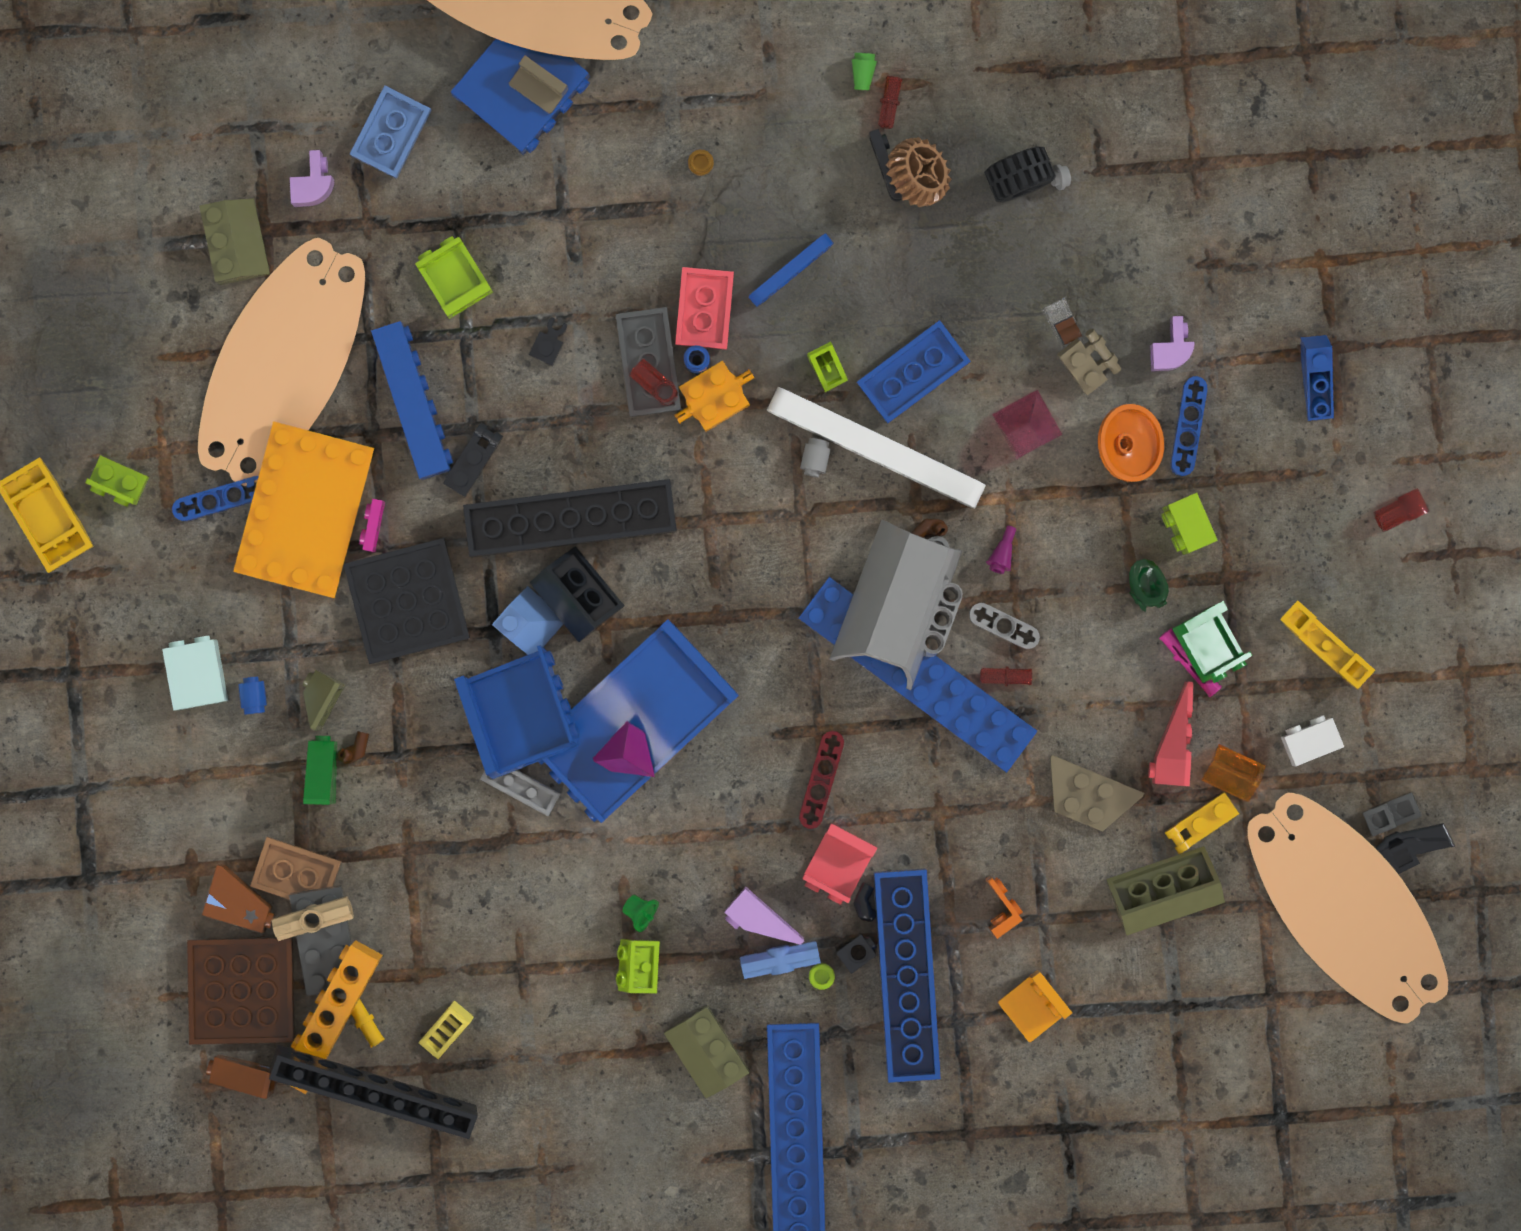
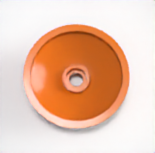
[1098,404,1164,482]

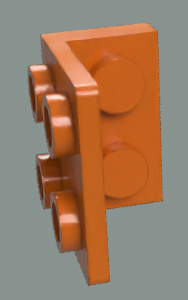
[985,876,1023,939]

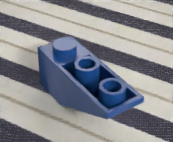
[1301,335,1334,421]

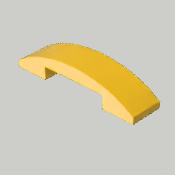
[1280,600,1375,690]

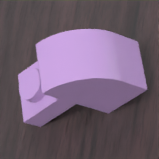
[290,150,334,207]
[1150,316,1194,371]

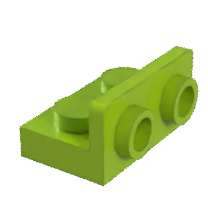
[85,455,149,507]
[616,939,660,993]

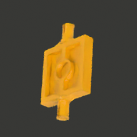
[674,360,755,432]

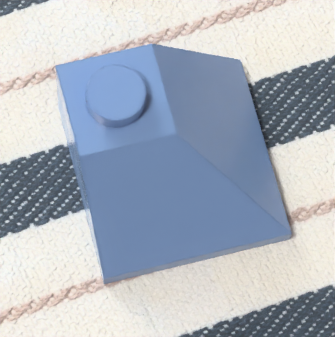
[492,586,563,655]

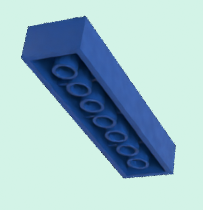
[874,868,941,1083]

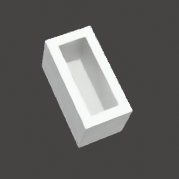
[1281,715,1344,766]

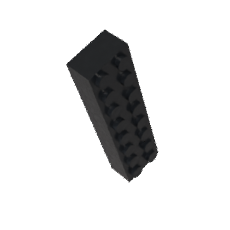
[463,479,677,558]

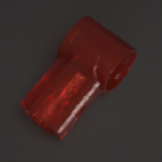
[629,358,678,406]
[1373,488,1429,532]

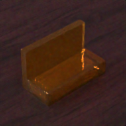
[1202,744,1266,802]

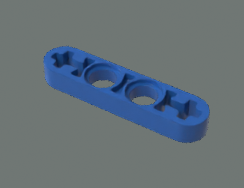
[748,233,834,307]
[1170,376,1207,477]
[172,476,259,522]

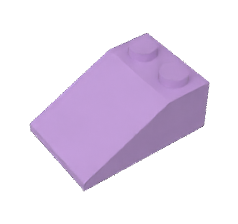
[724,886,804,945]

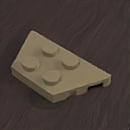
[1050,755,1144,832]

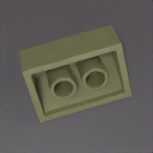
[199,198,270,285]
[664,1005,749,1098]

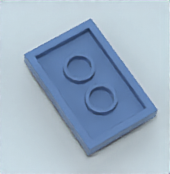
[350,85,432,179]

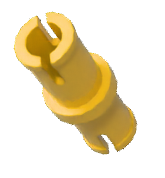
[351,999,385,1048]

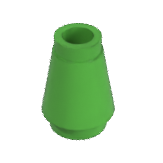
[852,53,877,90]

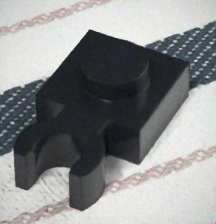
[529,317,567,367]

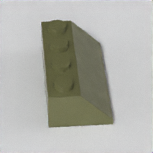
[1106,846,1225,936]

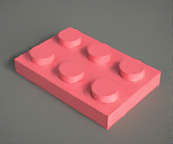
[675,267,734,350]

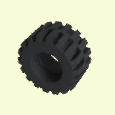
[984,147,1056,202]

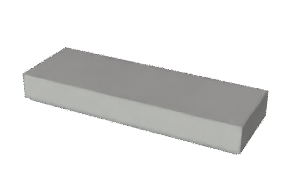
[480,770,561,816]

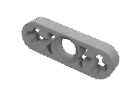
[969,603,1040,649]

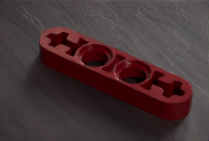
[799,731,844,829]

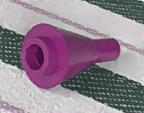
[986,526,1016,574]

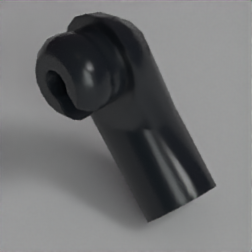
[853,882,876,922]

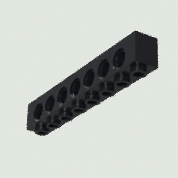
[269,1045,478,1139]

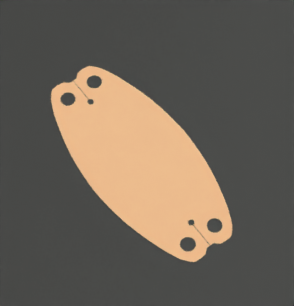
[427,0,652,60]
[198,238,365,486]
[1248,793,1448,1023]

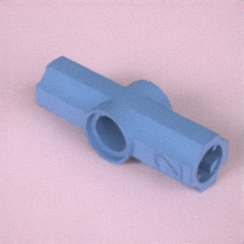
[740,941,821,979]

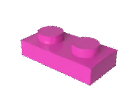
[359,499,385,553]

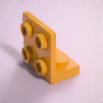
[998,970,1072,1042]

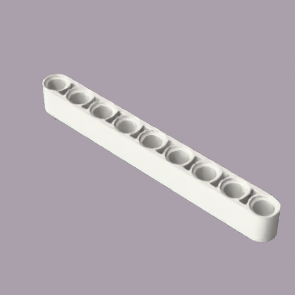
[767,387,986,509]

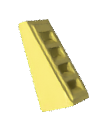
[418,1001,474,1059]

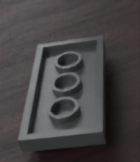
[616,307,681,417]
[289,885,357,996]

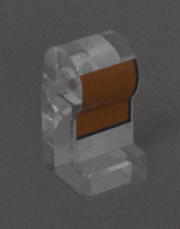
[1042,298,1084,349]

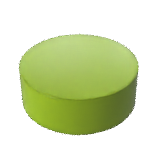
[809,963,835,990]

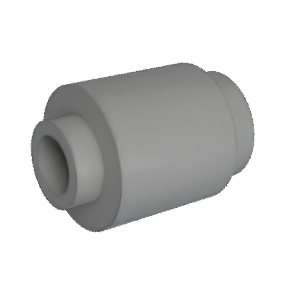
[800,438,831,477]

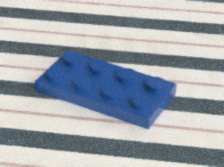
[857,320,971,424]

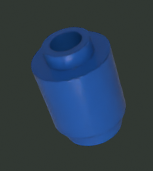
[684,345,710,374]
[238,676,267,715]

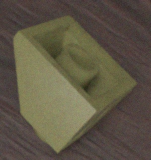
[302,670,346,731]

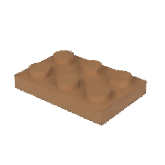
[250,837,342,900]

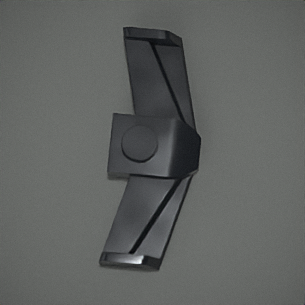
[1375,823,1455,874]

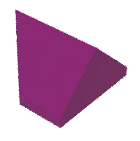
[593,721,655,777]

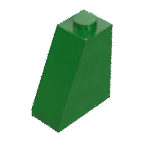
[303,736,337,805]

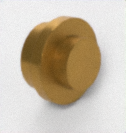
[688,150,714,176]

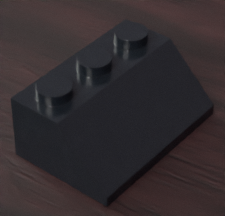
[530,546,625,642]

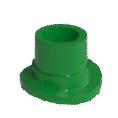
[622,895,659,932]

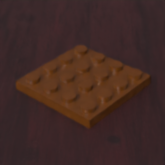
[187,937,295,1045]

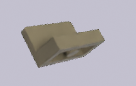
[509,55,569,114]

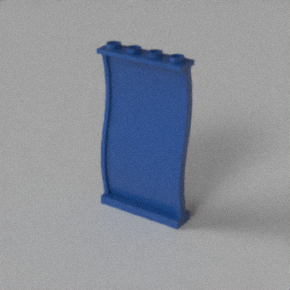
[538,619,739,823]

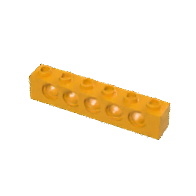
[291,940,383,1094]

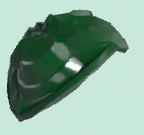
[1129,559,1169,612]

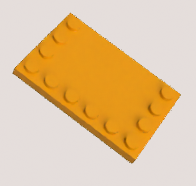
[233,421,374,598]

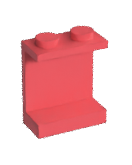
[802,823,877,905]

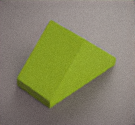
[807,342,848,392]

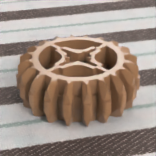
[886,137,952,207]

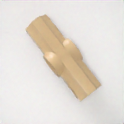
[271,896,354,941]

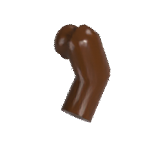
[911,519,948,538]
[337,731,369,764]

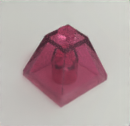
[992,390,1062,460]

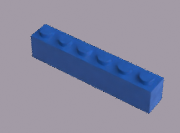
[371,321,453,480]

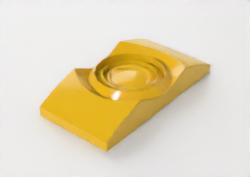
[0,457,94,573]

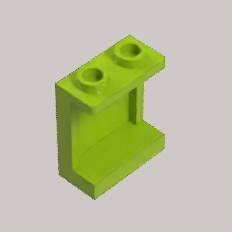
[415,236,493,319]

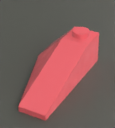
[1148,682,1193,786]

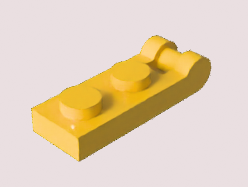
[1164,792,1239,854]

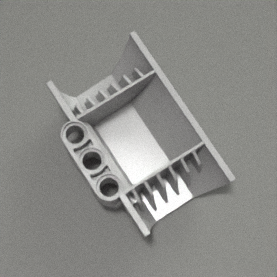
[830,520,963,690]

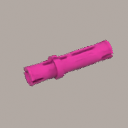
[1159,627,1222,697]

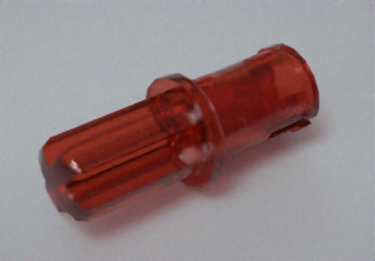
[878,76,902,129]
[980,666,1032,686]

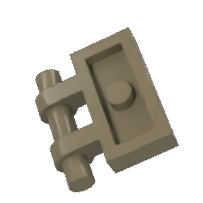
[1057,329,1121,396]

